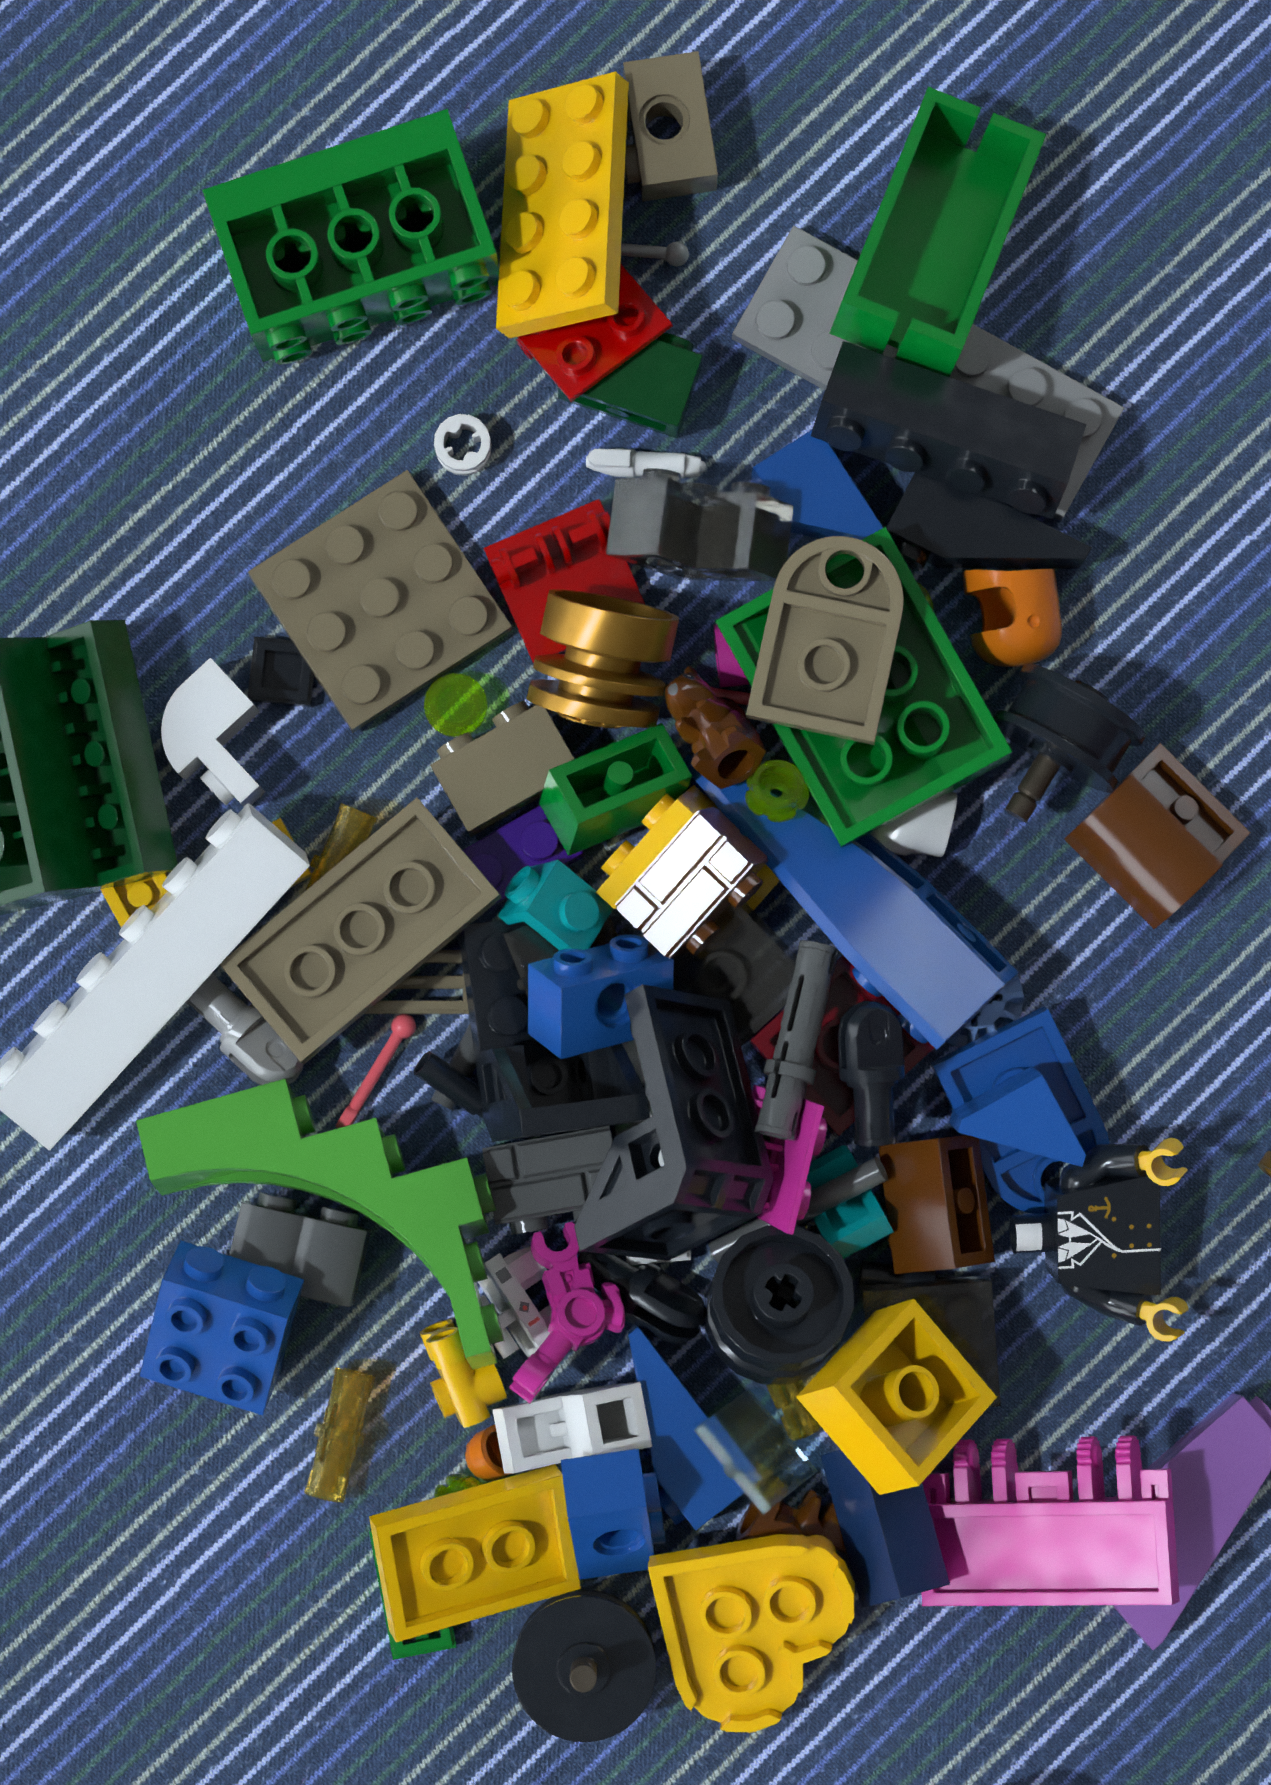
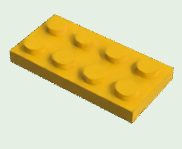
[496,71,629,338]

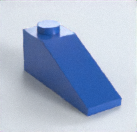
[628,1326,757,1531]

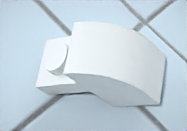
[161,658,265,807]
[492,1382,652,1474]

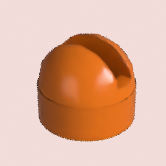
[465,1425,512,1481]

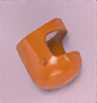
[962,569,1062,667]

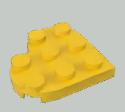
[648,1534,855,1733]

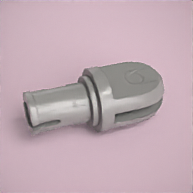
[185,972,304,1085]

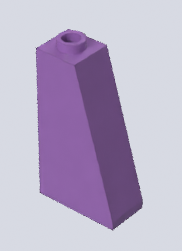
[1113,1393,1271,1651]

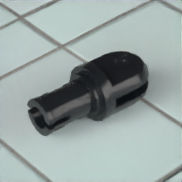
[838,1001,905,1146]
[577,1251,706,1344]

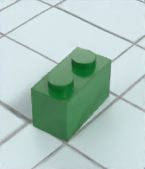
[539,723,692,856]

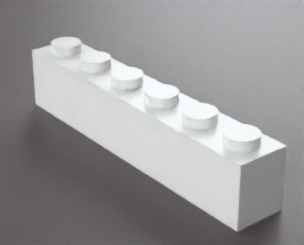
[0,803,310,1151]

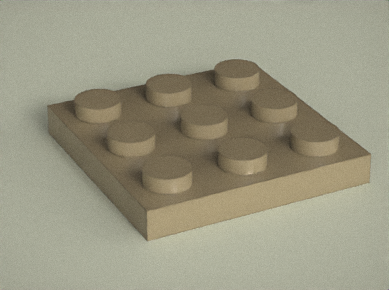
[248,470,512,733]

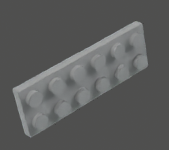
[732,225,1125,521]

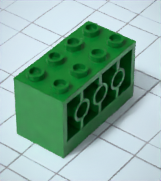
[202,109,499,365]

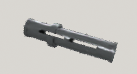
[755,940,840,1141]

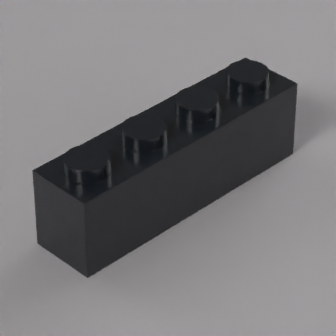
[811,341,1087,519]

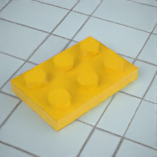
[369,1464,581,1643]

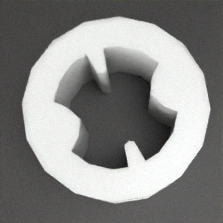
[434,414,492,476]

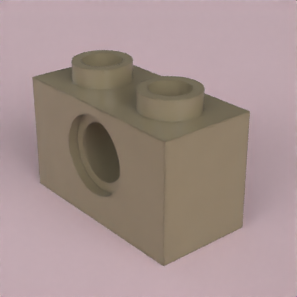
[623,51,718,202]

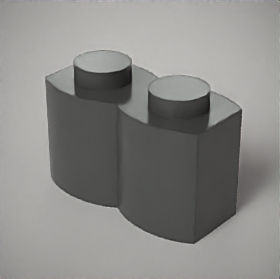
[229,1192,371,1307]

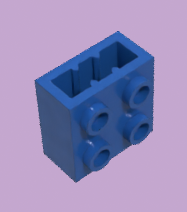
[140,1240,304,1416]

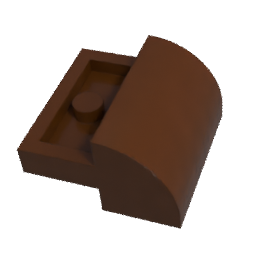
[1064,743,1251,929]

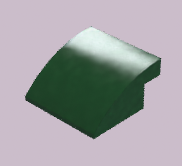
[0,620,178,915]

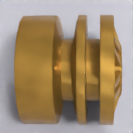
[527,589,679,729]

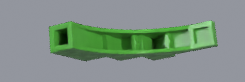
[136,1079,504,1370]

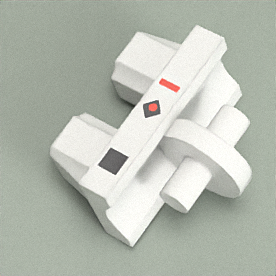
[478,1246,552,1359]

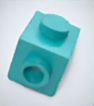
[498,860,613,951]
[806,1145,894,1259]

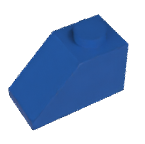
[748,430,883,540]

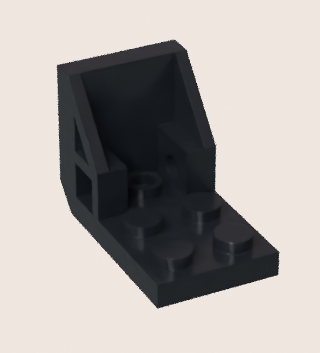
[458,920,650,1142]
[574,984,774,1261]

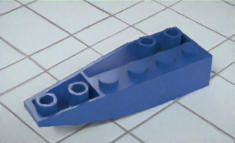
[683,752,1019,1050]

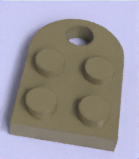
[746,536,904,745]

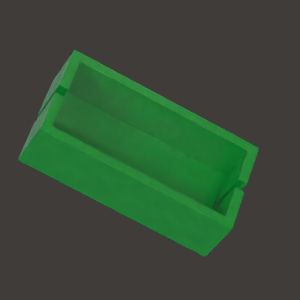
[829,86,1046,377]

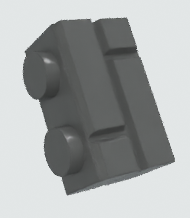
[482,1126,613,1235]

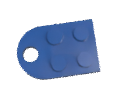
[930,1006,1109,1214]

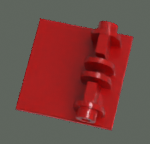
[516,263,673,402]
[483,499,645,664]

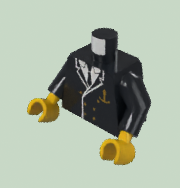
[1009,1138,1189,1342]

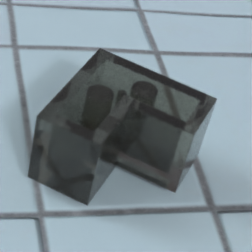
[606,468,794,581]

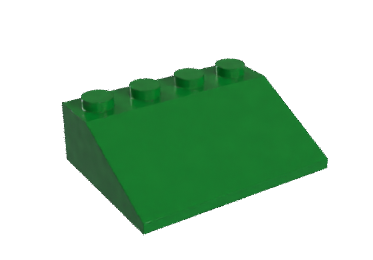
[715,527,1012,847]

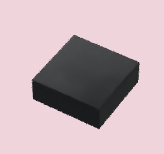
[248,636,315,707]

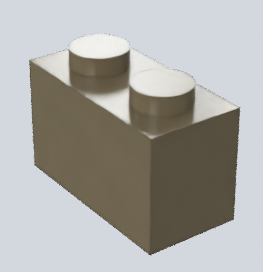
[430,701,574,837]

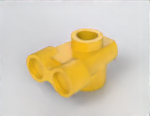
[420,1319,507,1428]

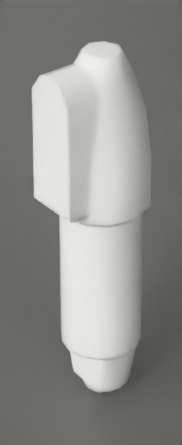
[586,448,707,479]

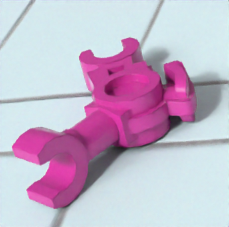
[509,1222,625,1404]

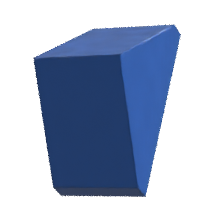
[949,1066,1086,1167]

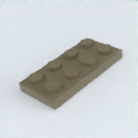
[220,797,502,1064]

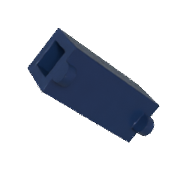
[820,1449,950,1608]

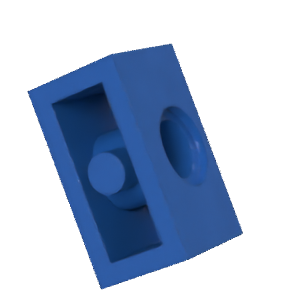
[528,935,674,1059]
[561,1449,666,1580]

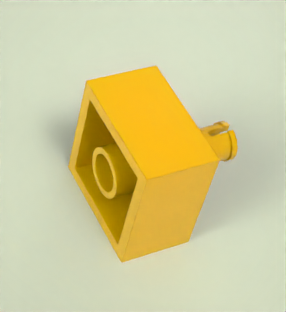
[796,1299,997,1495]

